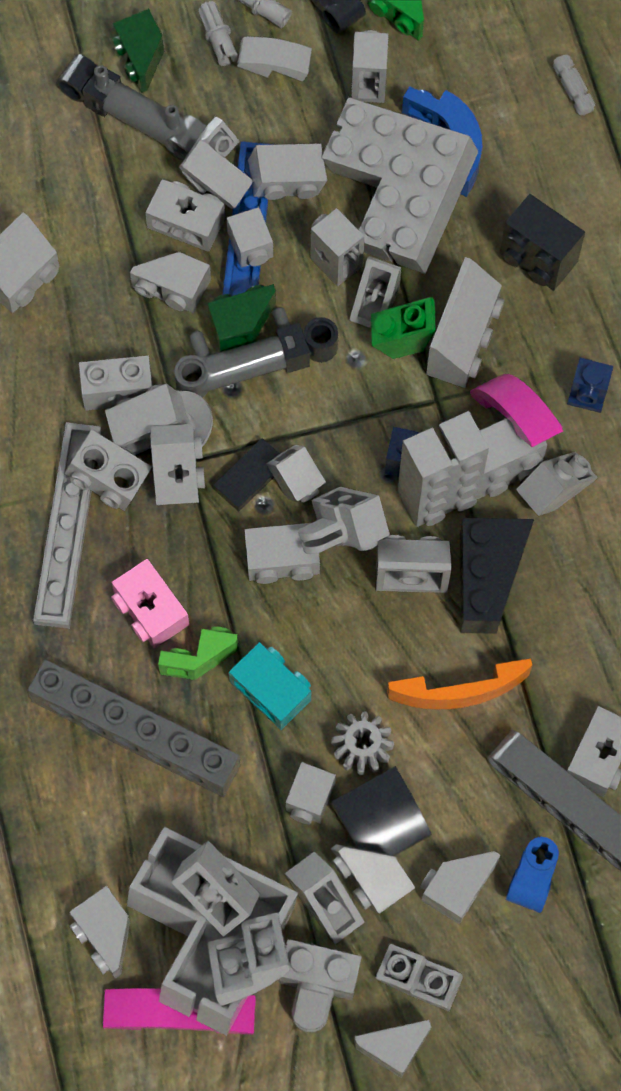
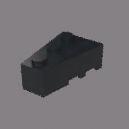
[460,518,534,634]

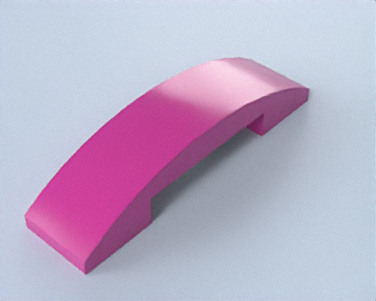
[470,374,563,447]
[103,988,256,1035]

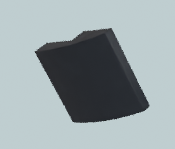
[331,766,432,856]

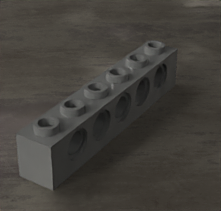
[27,659,241,798]

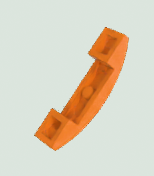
[387,658,532,710]

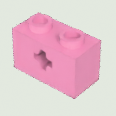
[111,559,189,648]

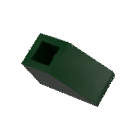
[110,9,164,93]
[207,284,276,351]

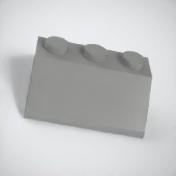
[426,257,505,388]

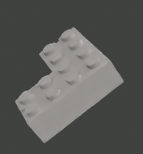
[322,97,479,274]
[397,411,547,528]
[127,827,298,1036]

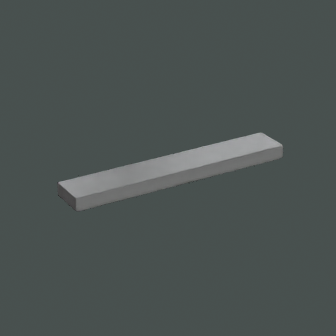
[33,423,101,629]

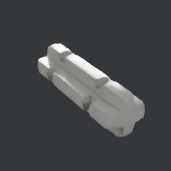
[553,54,595,116]

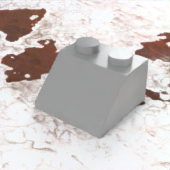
[0,212,60,313]
[376,535,451,593]

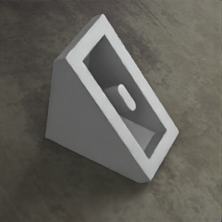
[349,256,401,328]
[354,1020,431,1078]

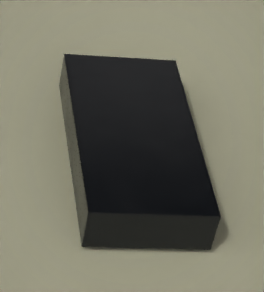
[213,438,280,512]

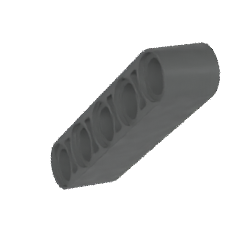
[487,730,621,871]

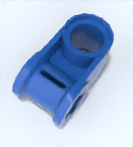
[505,837,559,913]

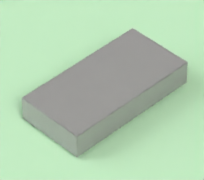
[179,139,253,209]

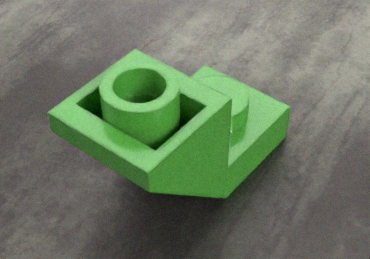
[158,627,238,680]

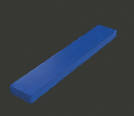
[223,141,274,296]

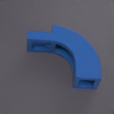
[402,86,482,197]

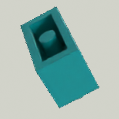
[229,642,311,730]

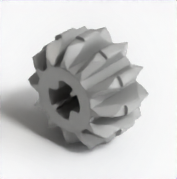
[332,711,394,775]

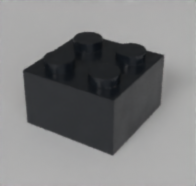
[500,193,585,291]

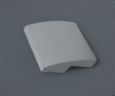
[207,912,290,1006]

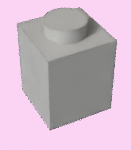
[227,207,273,268]
[266,445,326,502]
[286,762,336,824]

